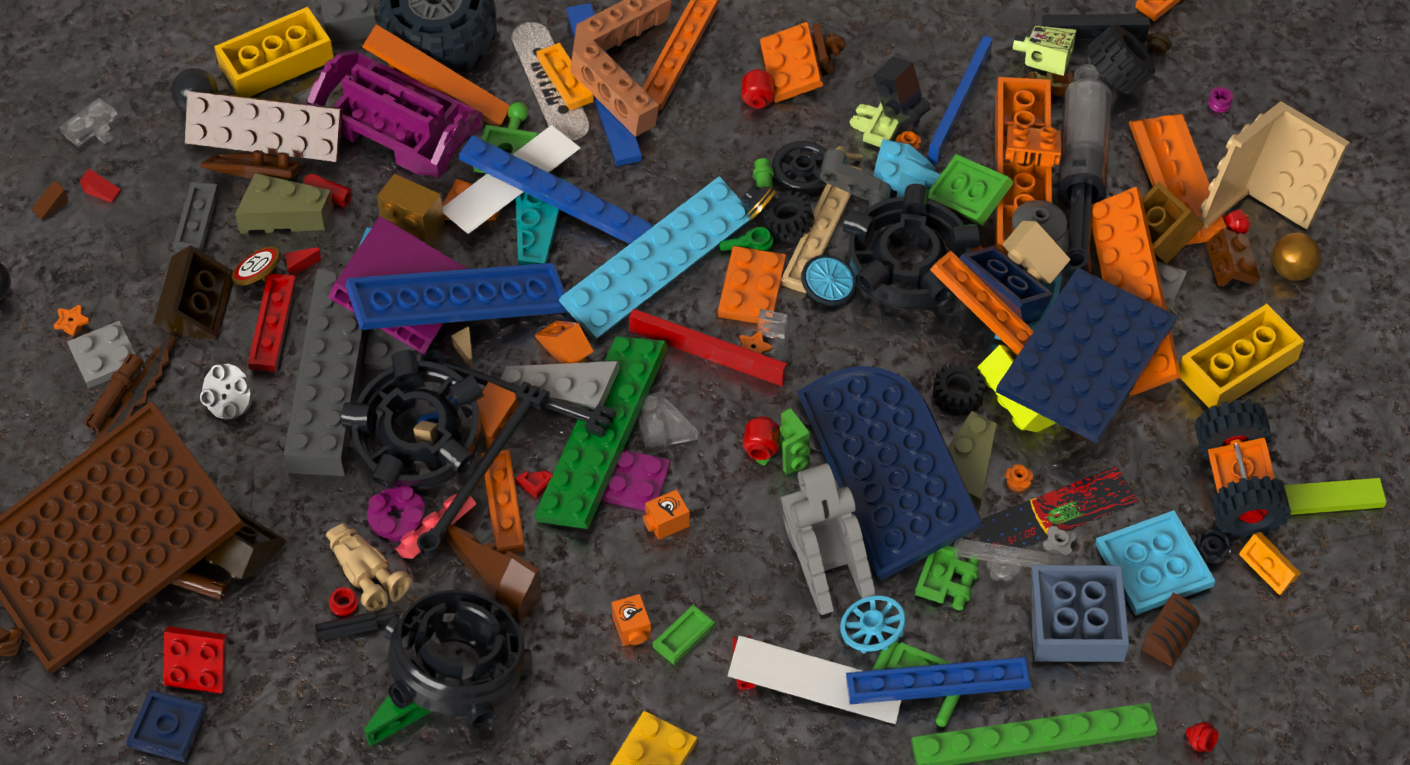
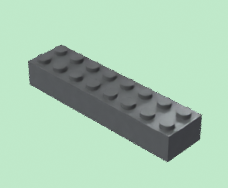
[283,269,369,476]

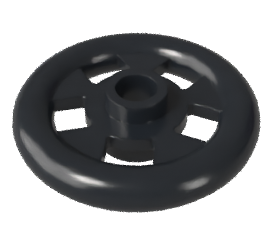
[772,141,827,193]

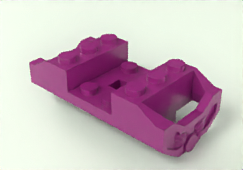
[307,50,483,179]

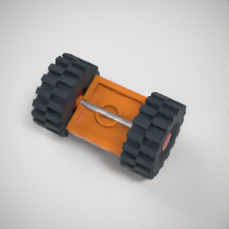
[1195,400,1291,539]

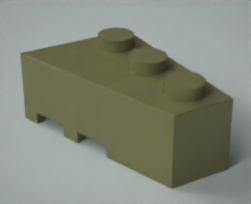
[235,173,334,234]
[948,411,997,513]

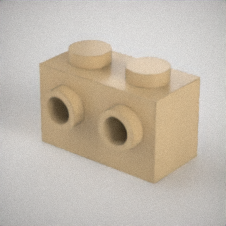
[1002,221,1070,284]

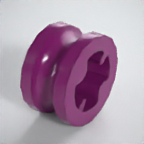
[1208,87,1233,113]

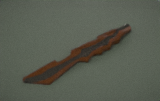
[89,334,177,448]

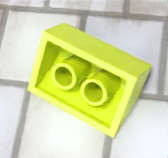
[977,345,1056,432]

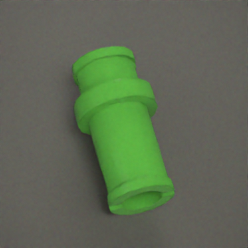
[753,158,774,188]

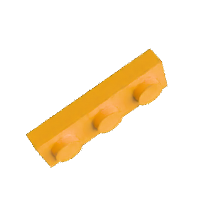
[536,43,594,111]

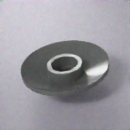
[1012,200,1067,242]

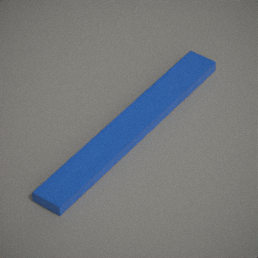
[566,3,642,166]

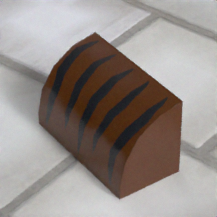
[1141,592,1200,668]

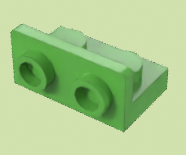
[780,408,810,475]

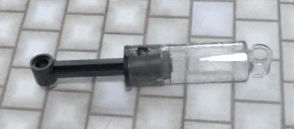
[1059,64,1112,281]

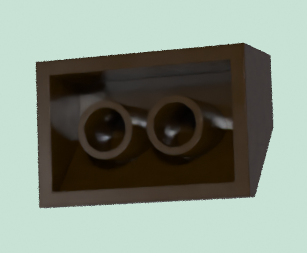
[153,245,233,340]
[205,506,286,579]

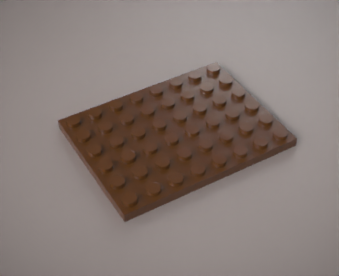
[0,401,245,674]

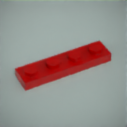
[248,274,297,372]

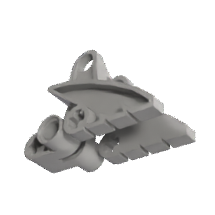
[780,463,876,615]

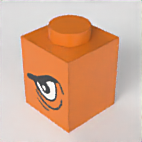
[643,489,690,540]
[611,594,651,646]

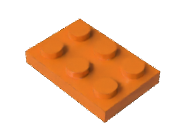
[760,22,824,103]
[718,246,786,326]

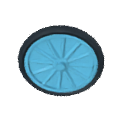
[801,255,857,306]

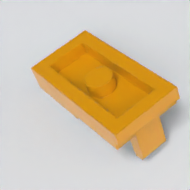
[1239,532,1301,595]

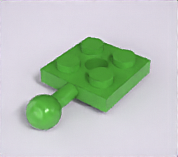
[473,102,537,174]

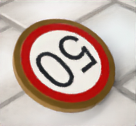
[232,246,281,286]

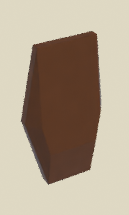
[201,150,302,179]

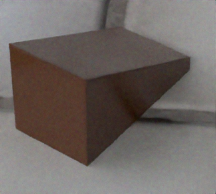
[31,180,69,220]

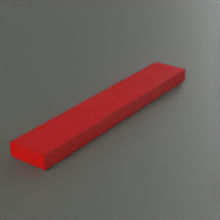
[629,309,787,386]

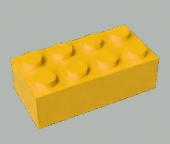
[214,7,334,97]
[1179,304,1304,409]

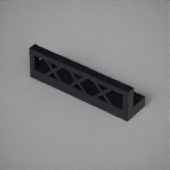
[1042,14,1150,43]

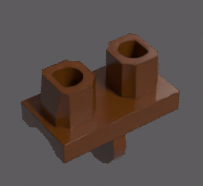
[812,23,846,74]

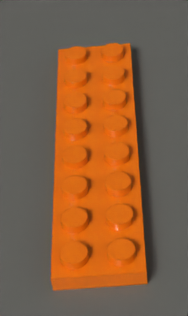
[1091,187,1181,397]

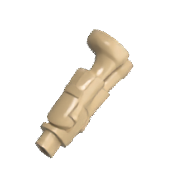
[326,523,412,611]

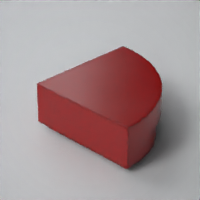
[515,470,553,499]

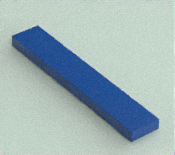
[928,35,993,165]
[846,657,1031,705]

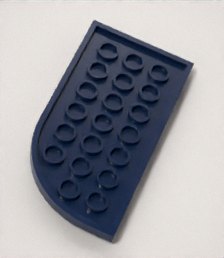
[797,366,984,581]

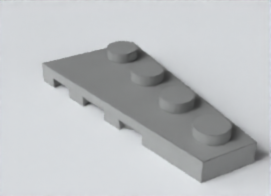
[501,361,620,411]

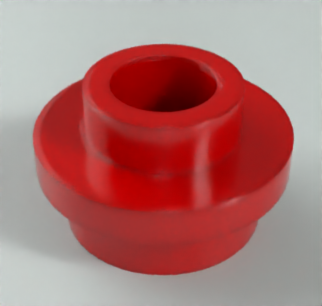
[329,587,359,616]

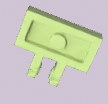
[850,103,900,147]

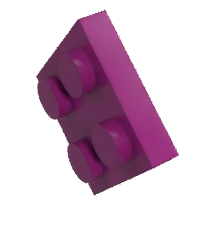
[601,449,670,511]

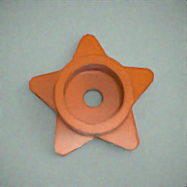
[54,305,90,336]
[739,332,772,355]

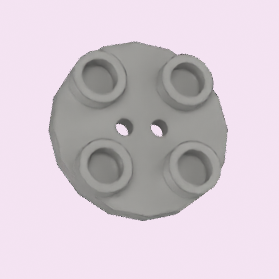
[200,363,255,420]

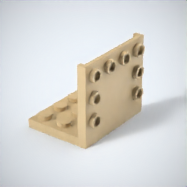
[1199,101,1350,229]

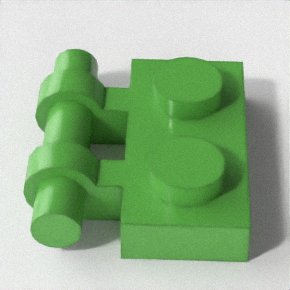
[915,546,980,610]

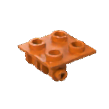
[1005,124,1061,167]

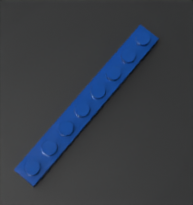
[459,135,654,244]

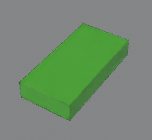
[653,604,715,666]

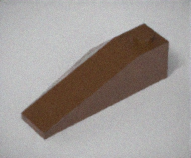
[446,524,542,624]

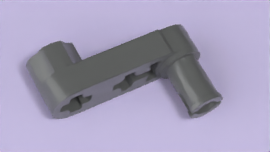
[820,149,892,208]

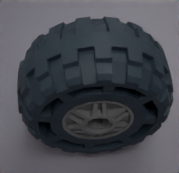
[378,0,497,72]

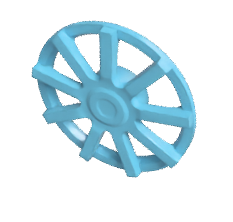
[840,596,907,654]

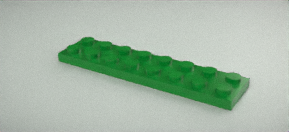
[534,336,668,529]

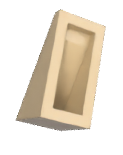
[451,326,473,369]
[413,420,438,447]

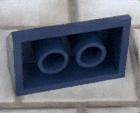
[960,246,1054,324]

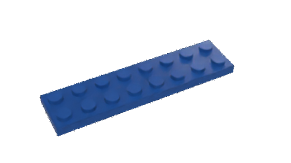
[345,263,568,330]

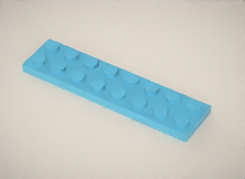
[559,176,751,342]

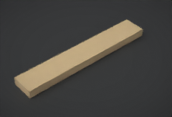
[781,164,863,293]

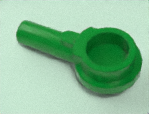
[720,227,774,251]

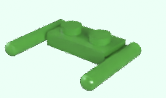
[872,641,960,727]

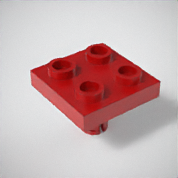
[163,626,227,693]

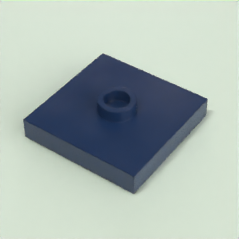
[126,690,208,762]

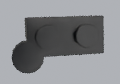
[874,56,931,131]

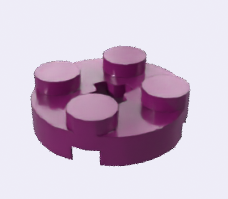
[367,486,426,543]

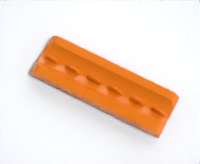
[1129,113,1227,245]

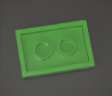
[928,154,1014,226]

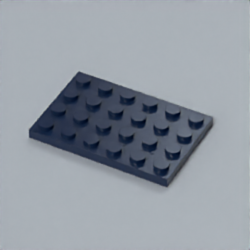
[996,268,1177,443]

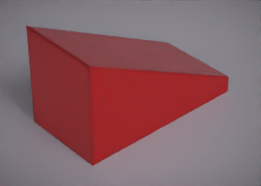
[80,168,121,203]
[285,247,321,276]

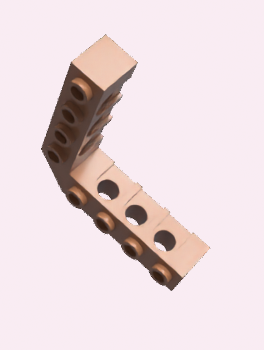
[570,0,672,137]

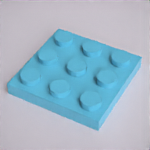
[1095,510,1215,615]

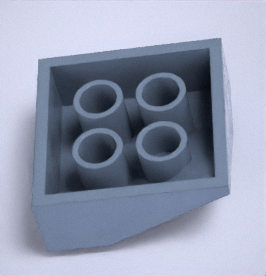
[1031,565,1129,662]

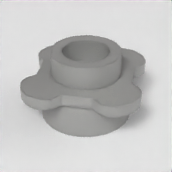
[1043,526,1076,556]

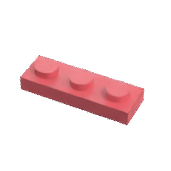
[395,494,476,559]

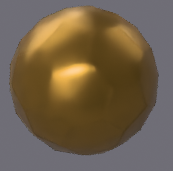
[1272,233,1321,281]

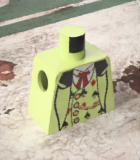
[1013,26,1076,76]

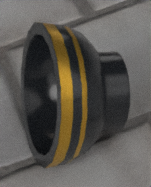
[741,184,777,220]

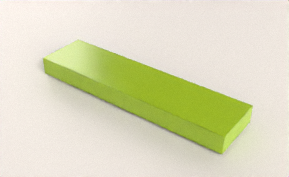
[1284,478,1387,515]

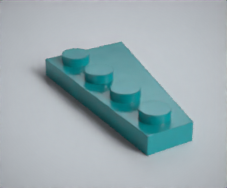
[516,178,567,265]

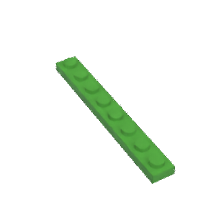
[911,703,1157,765]

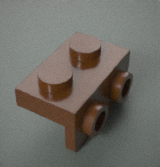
[1206,228,1260,287]

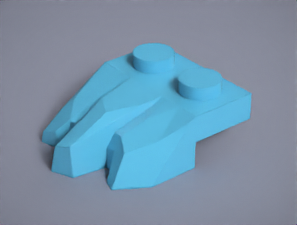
[873,139,940,197]

